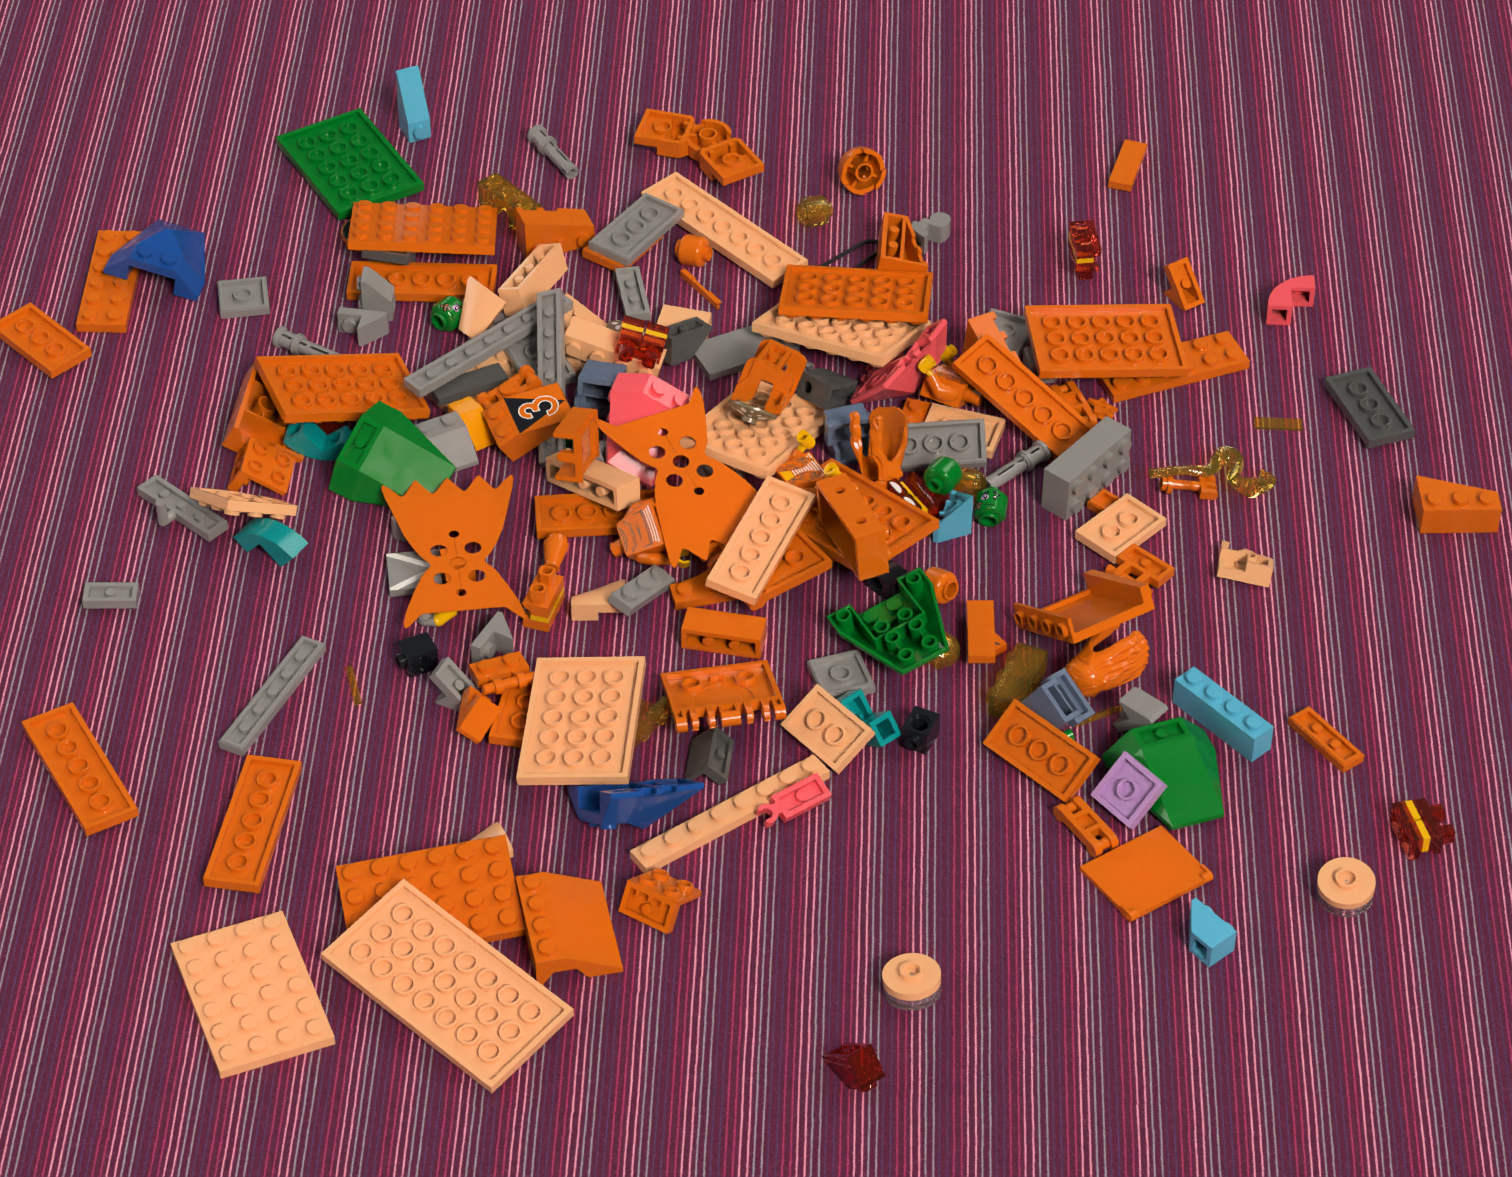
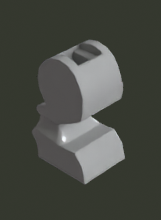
[911,212,951,255]

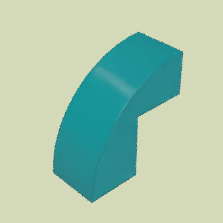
[283,422,352,461]
[234,518,308,567]
[836,689,901,748]

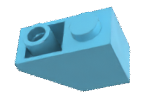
[1189,898,1237,967]

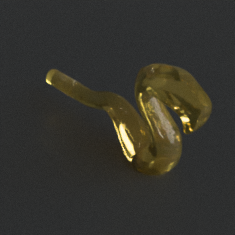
[1149,446,1277,498]

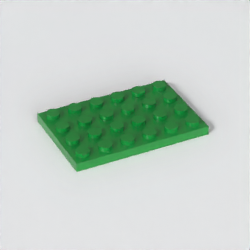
[276,108,424,220]

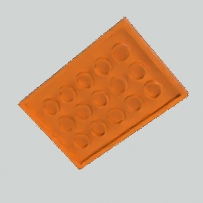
[348,200,497,255]
[778,264,933,325]
[1023,304,1189,379]
[254,353,430,424]
[799,458,940,570]
[335,834,526,943]

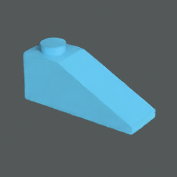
[395,65,431,143]

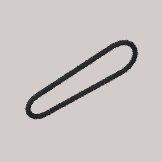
[820,239,878,268]

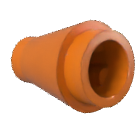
[543,533,569,573]

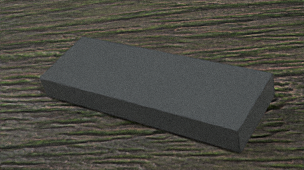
[430,363,509,406]

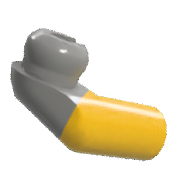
[418,611,457,626]

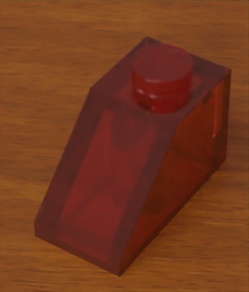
[822,1043,885,1092]

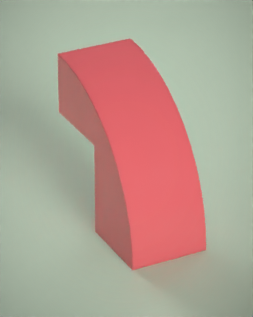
[1266,275,1316,325]

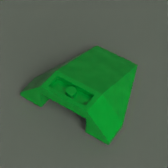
[329,401,456,507]
[827,567,949,676]
[1102,717,1224,830]

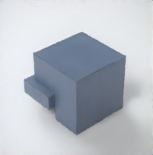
[574,360,627,417]
[823,403,872,465]
[1021,668,1095,730]

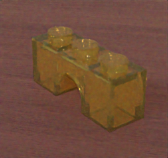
[478,172,542,231]

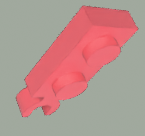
[756,773,832,828]

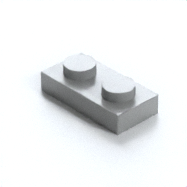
[82,582,140,609]

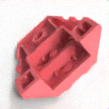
[850,318,947,404]
[605,373,691,489]

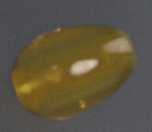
[953,468,987,498]

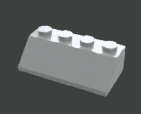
[415,411,479,472]

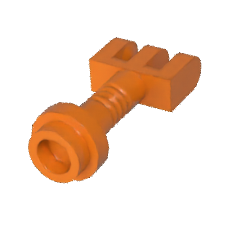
[1159,473,1218,500]

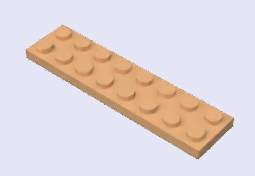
[641,172,808,288]

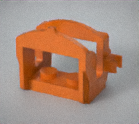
[731,339,807,416]

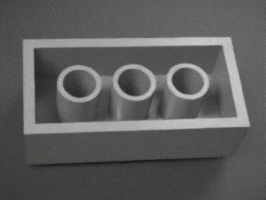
[1041,416,1132,521]

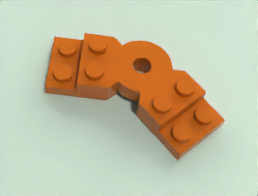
[634,108,764,186]

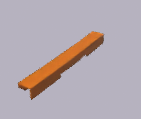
[680,268,722,310]

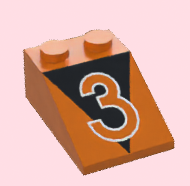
[482,382,571,462]

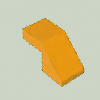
[448,396,496,451]

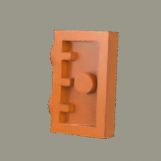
[227,436,295,496]
[618,868,702,934]

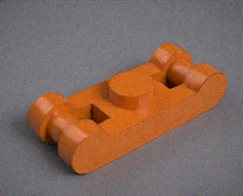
[475,365,543,410]
[1048,380,1097,427]
[1053,795,1119,858]

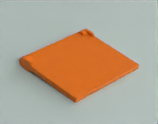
[1079,825,1214,922]

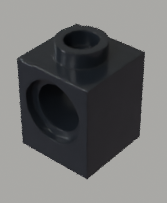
[866,560,908,600]
[395,632,439,678]
[901,706,940,755]

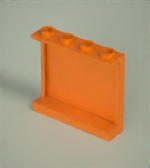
[1013,569,1155,644]

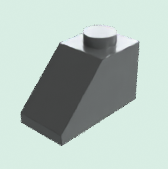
[656,316,712,366]

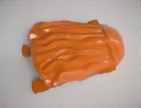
[849,406,909,490]
[1065,624,1150,698]

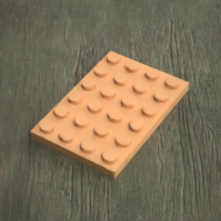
[752,303,931,367]
[679,381,824,479]
[516,656,646,785]
[170,911,335,1079]

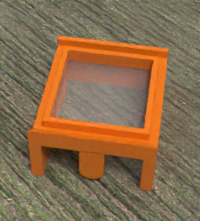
[553,407,600,483]

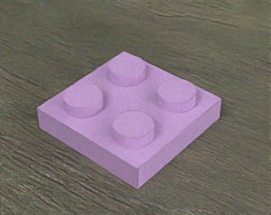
[1090,751,1168,830]

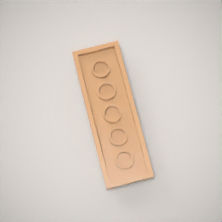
[705,475,816,606]

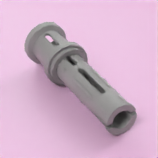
[527,125,579,179]
[272,326,340,355]
[981,440,1051,489]

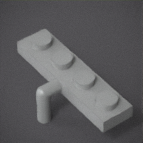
[137,474,228,542]

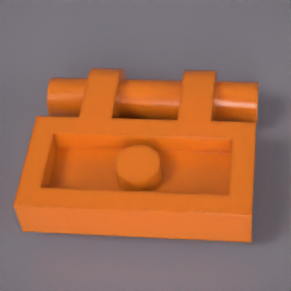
[1105,543,1175,595]
[469,651,535,695]

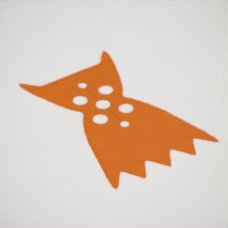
[598,387,758,568]
[381,475,525,629]

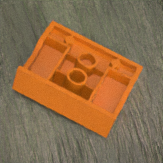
[222,361,304,463]
[515,872,623,985]

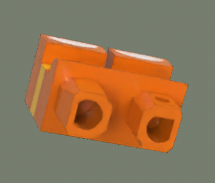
[522,565,565,632]

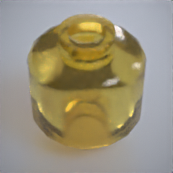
[796,195,833,228]

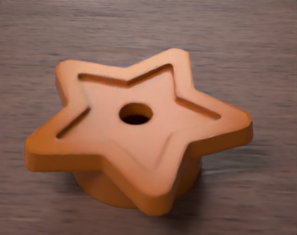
[1087,398,1118,420]

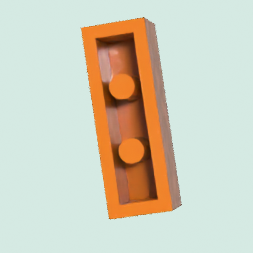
[681,607,767,659]

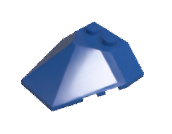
[103,219,205,301]
[567,778,704,830]

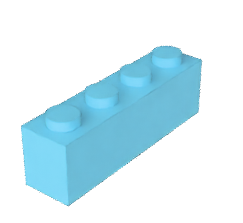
[1172,667,1274,762]

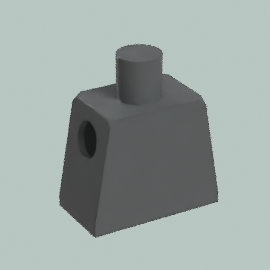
[797,368,858,410]

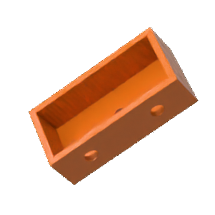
[816,473,891,581]

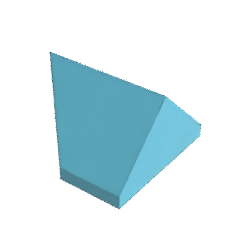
[933,490,973,543]

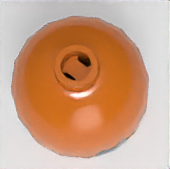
[837,146,886,195]

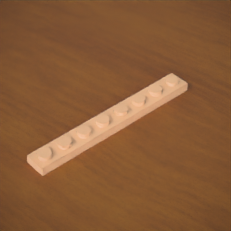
[630,754,830,873]

